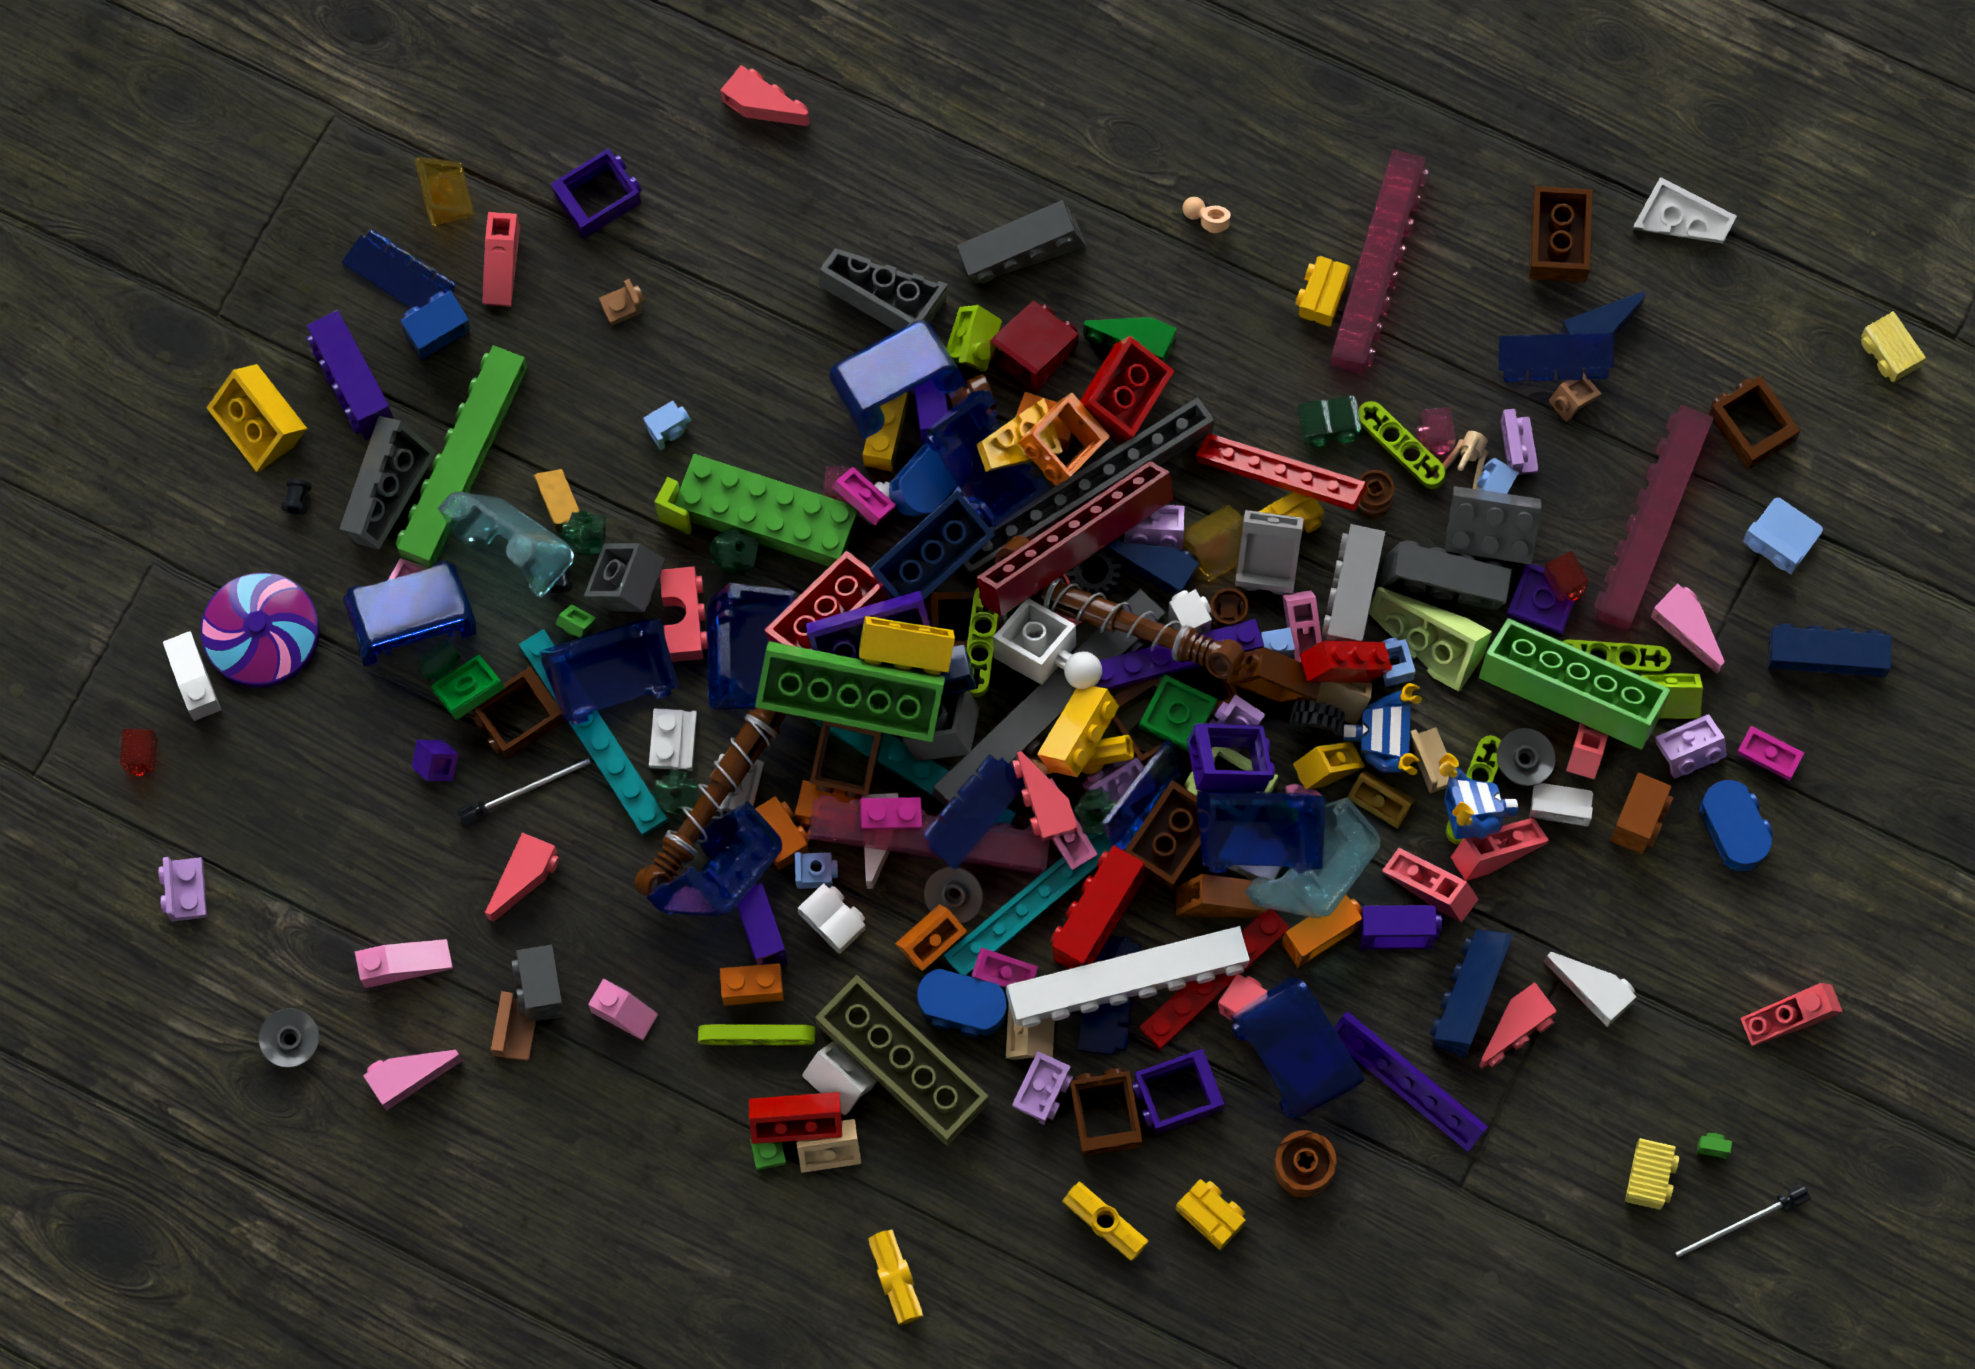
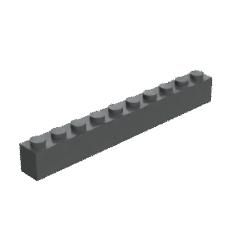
[959,397,1214,583]
[933,590,1165,820]

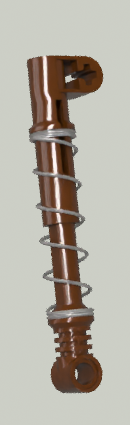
[995,536,1245,679]
[634,708,817,902]

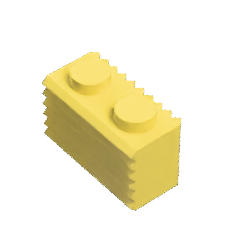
[1861,311,1926,383]
[1625,1138,1679,1210]

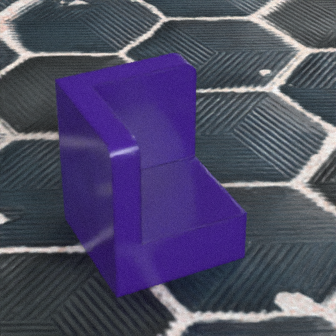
[412,740,458,781]

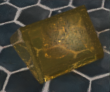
[414,156,474,226]
[1183,504,1244,581]

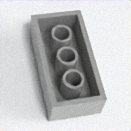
[1321,524,1385,642]

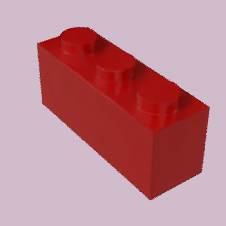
[1299,641,1392,683]
[749,1092,843,1144]

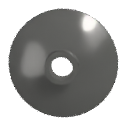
[1497,728,1556,786]
[924,866,983,924]
[259,1008,319,1068]

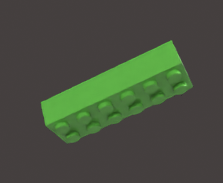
[674,454,860,567]
[1479,618,1671,750]
[755,641,945,742]

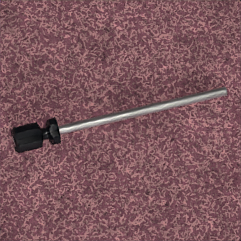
[457,758,591,826]
[1675,1184,1811,1258]

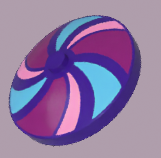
[201,573,320,688]

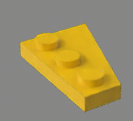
[976,398,1063,472]

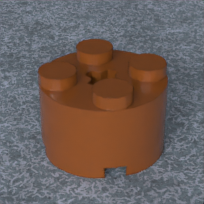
[1274,1130,1336,1197]

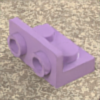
[1500,409,1538,475]
[1124,505,1185,551]
[1209,695,1265,753]
[1655,714,1727,779]
[1082,756,1155,818]
[159,857,207,922]
[1012,1051,1073,1125]

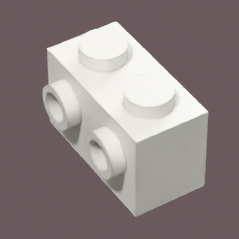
[1168,589,1212,634]

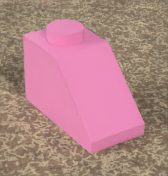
[588,979,658,1040]

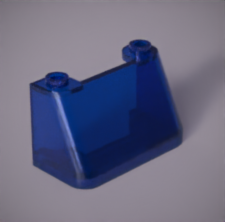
[829,320,967,439]
[926,390,1049,527]
[343,561,477,667]
[707,583,795,710]
[538,618,679,725]
[1197,790,1326,875]
[646,801,783,917]
[1230,977,1365,1119]

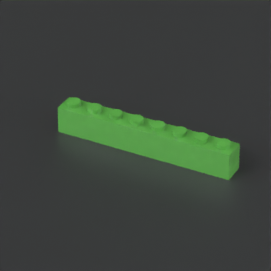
[396,345,528,570]

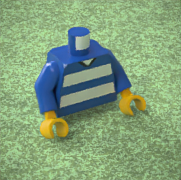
[1343,683,1422,775]
[1439,753,1518,839]

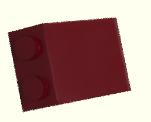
[990,300,1079,395]

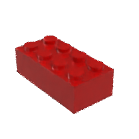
[764,551,889,650]
[1050,845,1145,969]

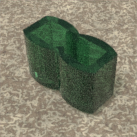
[1298,396,1361,447]

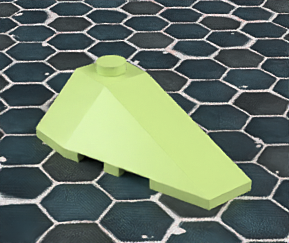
[1369,587,1492,691]

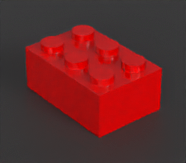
[1080,336,1174,445]

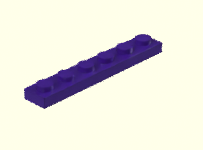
[1095,619,1264,691]
[1328,1011,1488,1152]

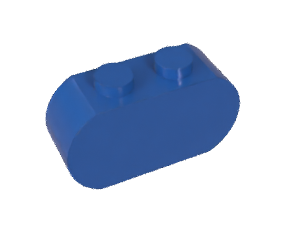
[889,437,970,517]
[1699,780,1773,871]
[917,969,1007,1038]

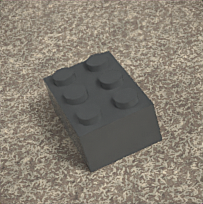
[1444,486,1541,565]

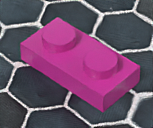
[832,467,896,526]
[1736,726,1804,781]
[860,797,922,830]
[971,948,1038,988]

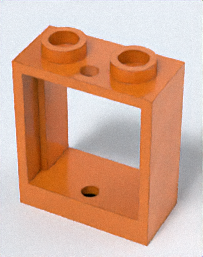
[1017,393,1110,486]
[1281,894,1363,968]

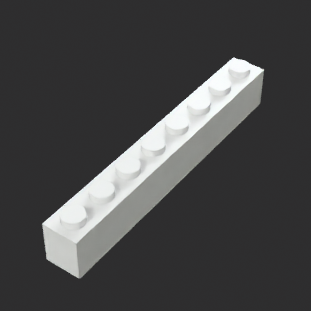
[1006,926,1250,1028]

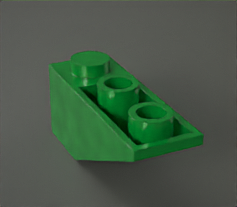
[1083,317,1177,363]

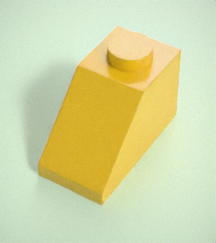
[1293,742,1365,790]

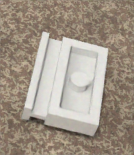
[649,709,697,771]

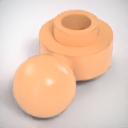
[1183,197,1230,233]

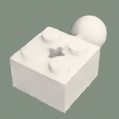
[993,598,1102,689]

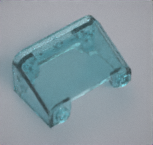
[437,492,574,598]
[1244,797,1380,918]

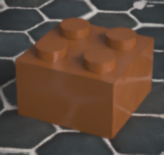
[1610,772,1673,855]

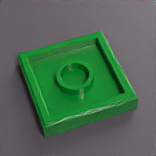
[430,654,505,720]
[1138,674,1218,752]

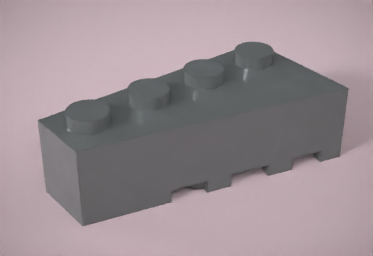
[957,200,1086,284]
[818,248,948,343]
[339,416,436,549]
[1378,540,1511,610]

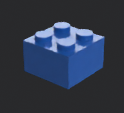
[401,291,470,361]

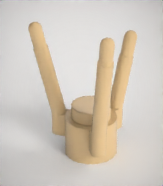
[1433,431,1489,490]

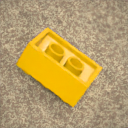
[207,364,307,472]

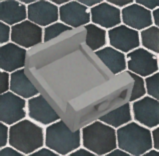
[1235,510,1304,595]

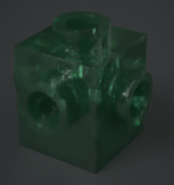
[562,511,607,555]
[710,528,759,573]
[653,770,699,814]
[1075,789,1119,834]

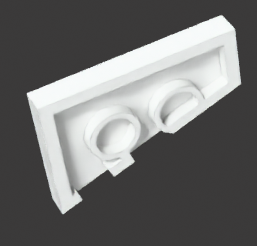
[1633,177,1737,244]

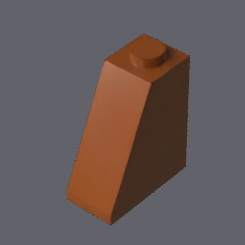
[1176,874,1269,918]

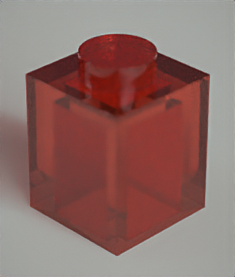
[1543,551,1589,602]
[120,729,157,776]

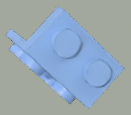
[1743,498,1823,574]

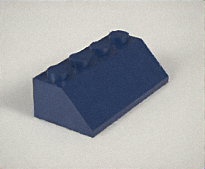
[869,490,995,600]
[1430,929,1513,1058]

